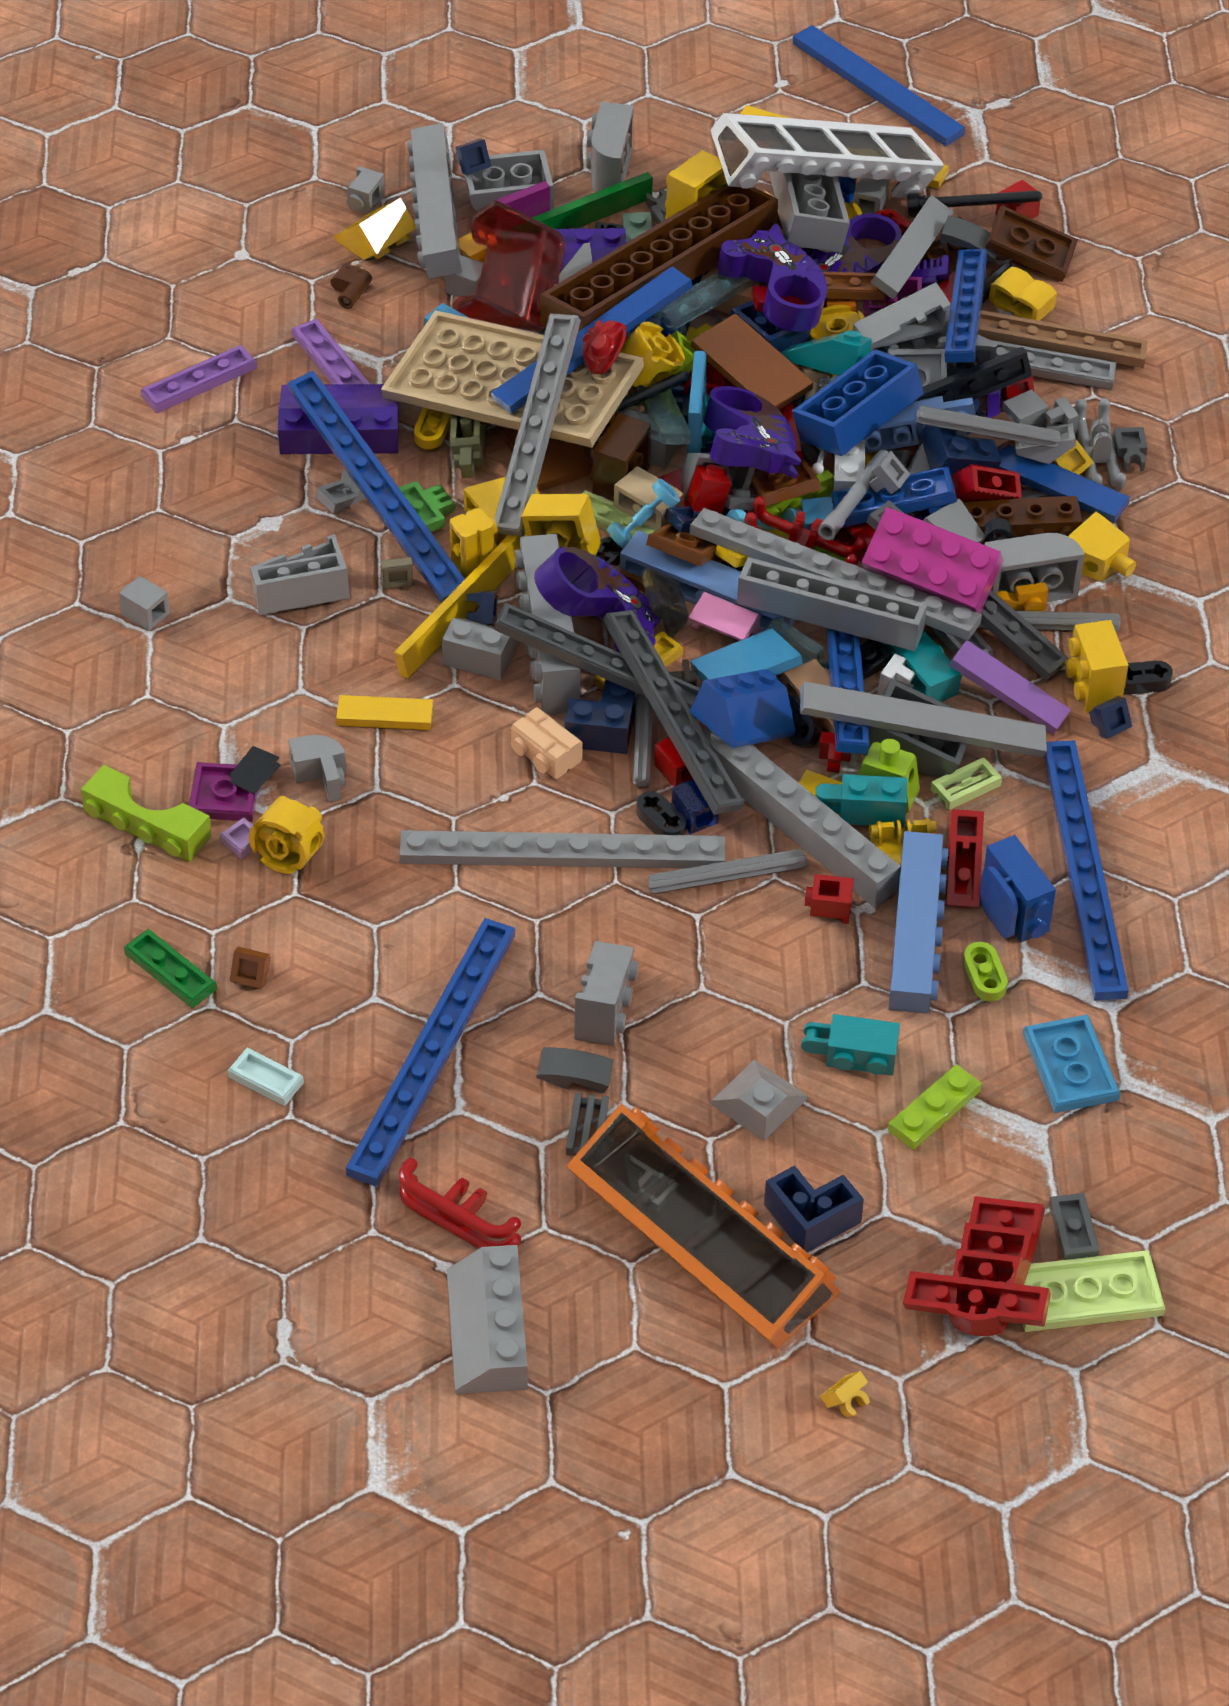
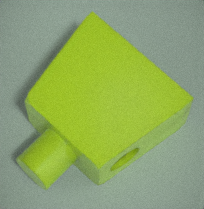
[858,739,920,813]

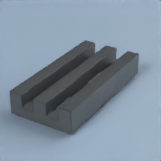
[566,1093,609,1158]

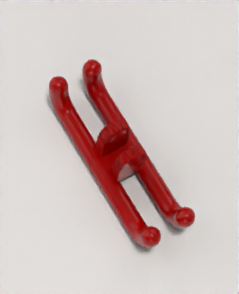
[744,496,867,565]
[399,1158,521,1249]

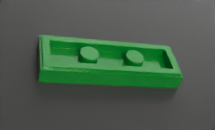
[124,928,217,1009]

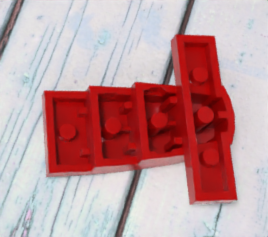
[903,1196,1051,1336]

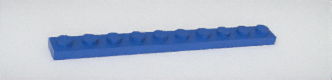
[287,370,465,603]
[1044,740,1129,1001]
[346,918,515,1187]

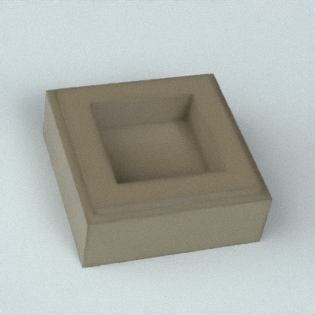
[381,557,413,589]

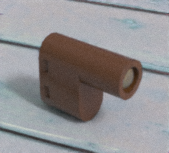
[330,264,372,309]

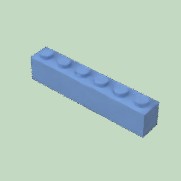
[620,530,796,638]
[889,831,949,1013]

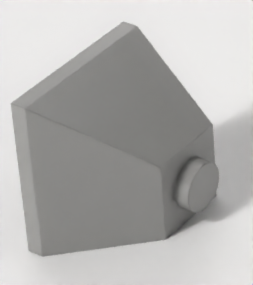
[711,1059,808,1141]

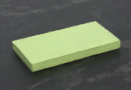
[1023,1250,1165,1332]

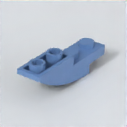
[864,396,975,453]

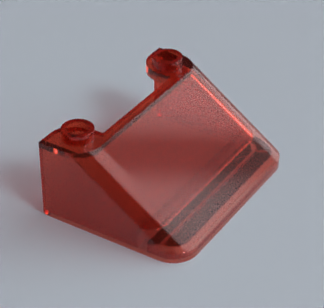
[452,200,565,331]

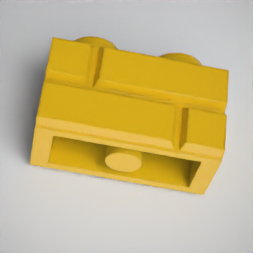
[450,507,498,579]

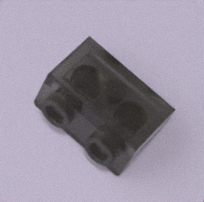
[641,568,689,638]

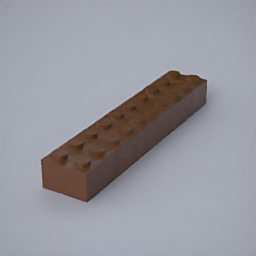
[540,183,778,331]

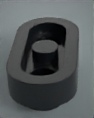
[788,694,821,748]

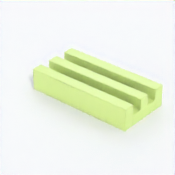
[931,757,1002,810]

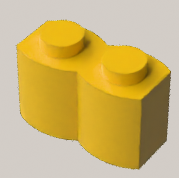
[989,267,1057,321]

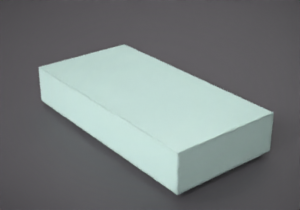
[228,1047,304,1107]

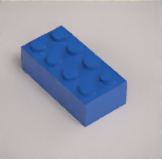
[792,349,924,456]

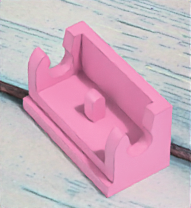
[688,592,761,642]

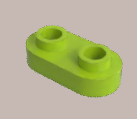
[963,942,1008,1002]

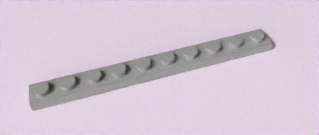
[689,508,982,640]
[400,830,725,868]

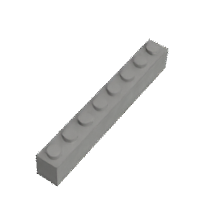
[407,123,462,279]
[703,728,901,908]

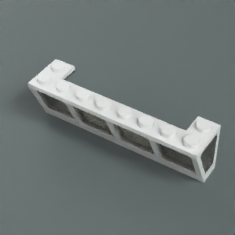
[710,113,944,199]

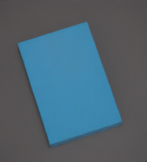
[688,351,706,453]
[690,628,803,681]
[1023,1014,1121,1113]

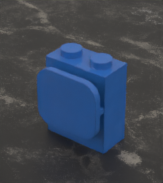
[980,835,1056,942]

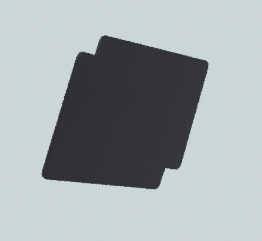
[229,746,281,794]

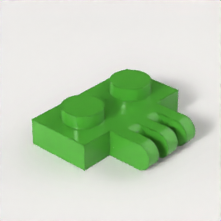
[399,481,457,532]

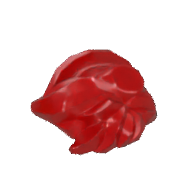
[582,320,627,375]

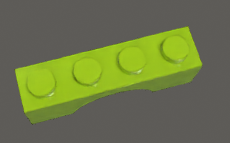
[81,764,212,862]

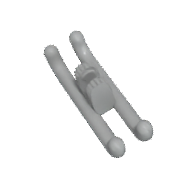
[1075,398,1126,491]

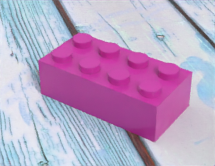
[861,507,1003,613]

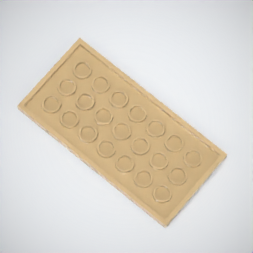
[381,310,644,448]

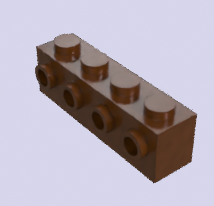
[962,496,1083,545]

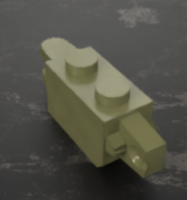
[450,414,487,478]

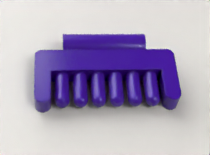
[910,255,950,289]

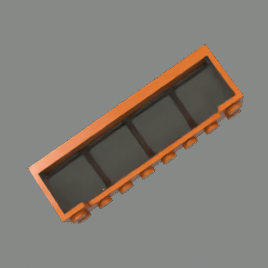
[566,1103,840,1348]

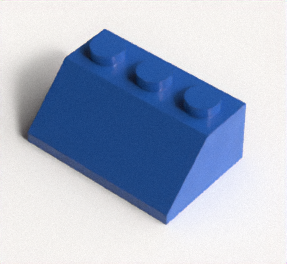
[690,669,796,748]

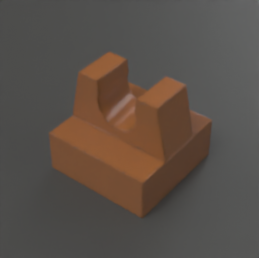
[230,946,271,989]

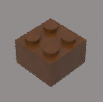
[590,413,651,501]

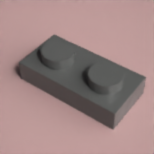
[1049,1193,1100,1260]

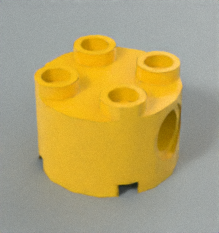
[620,322,685,387]
[248,796,325,874]

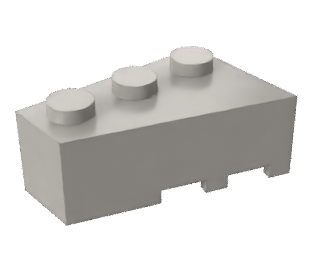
[853,282,951,353]
[250,534,350,615]
[574,941,639,1046]

